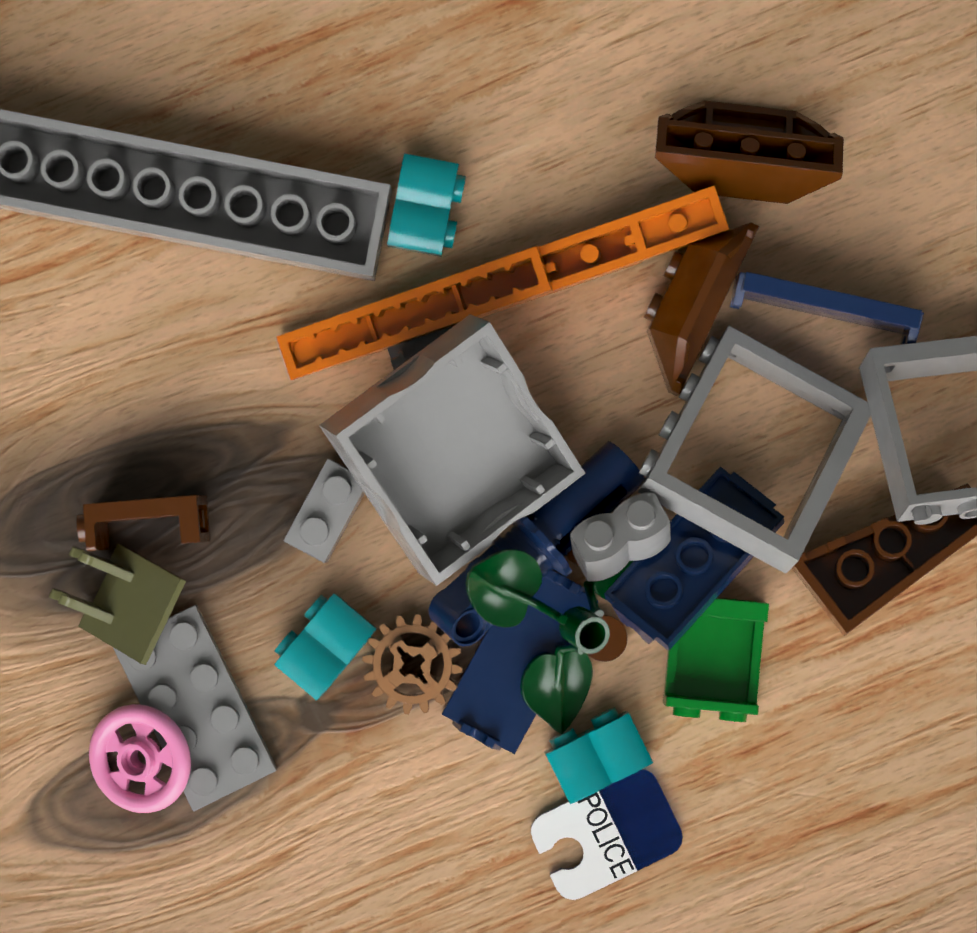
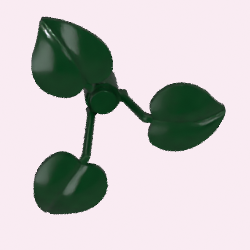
[466,549,633,734]

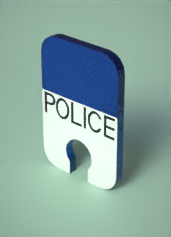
[531,769,683,900]

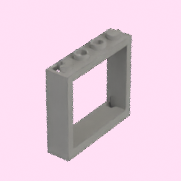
[638,326,871,574]
[859,336,977,525]

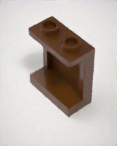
[76,495,210,551]

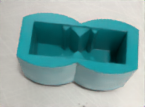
[387,153,466,257]
[274,593,378,701]
[544,707,653,804]

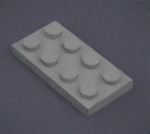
[113,605,277,812]

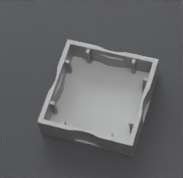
[319,314,585,586]

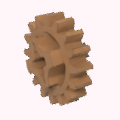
[362,613,463,715]

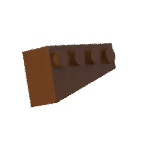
[792,483,977,636]

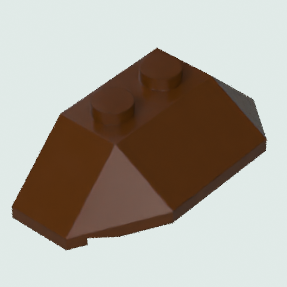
[655,100,844,204]
[644,222,760,396]

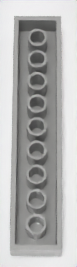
[0,109,392,281]

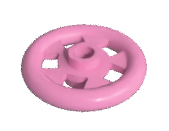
[89,704,191,813]

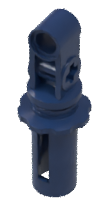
[429,441,645,646]

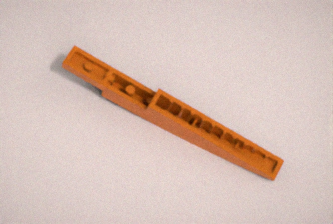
[276,186,730,380]

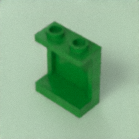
[663,598,769,722]

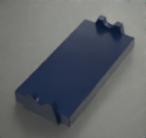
[729,272,924,345]
[604,467,784,651]
[442,570,598,755]

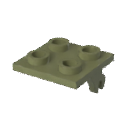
[48,544,186,665]

